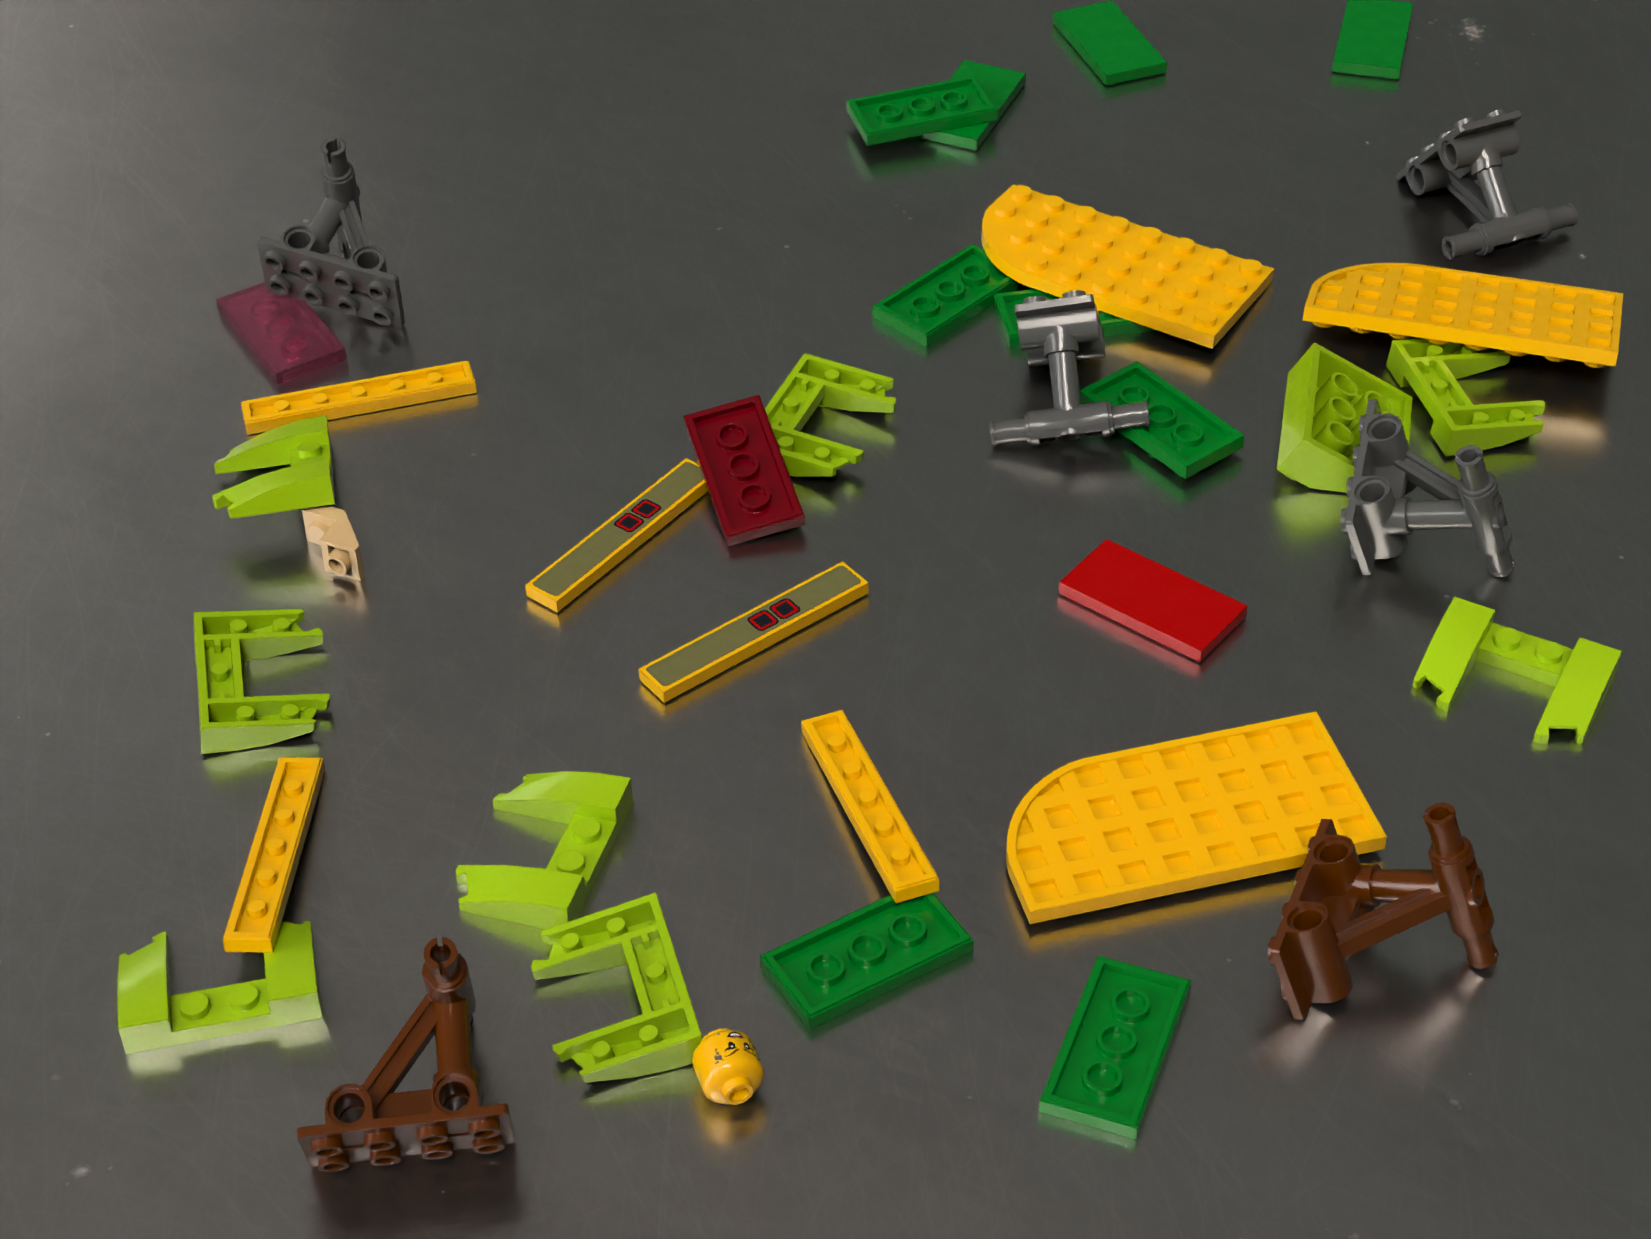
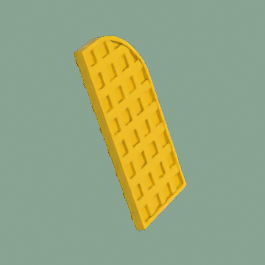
[981,184,1274,349]
[1303,263,1623,368]
[1006,711,1387,924]

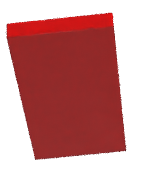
[1059,539,1248,662]

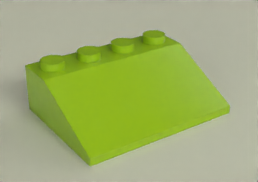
[1277,342,1412,497]

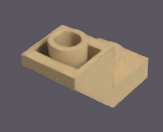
[301,505,365,582]

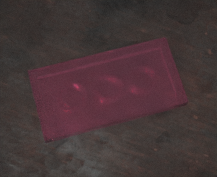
[216,282,347,384]

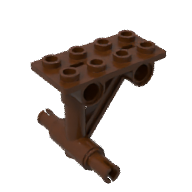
[1268,803,1499,1020]
[297,937,515,1172]

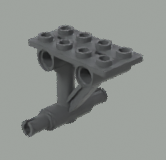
[1396,108,1578,260]
[257,137,405,329]
[989,290,1150,446]
[1340,399,1515,577]

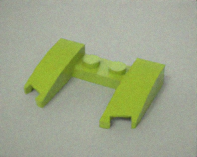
[1386,338,1545,456]
[765,353,896,477]
[213,415,335,519]
[1413,596,1622,744]
[194,609,330,754]
[456,771,633,929]
[531,892,703,1083]
[117,920,323,1054]

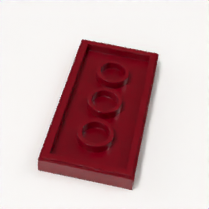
[683,395,806,547]

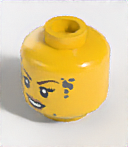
[692,1028,765,1105]

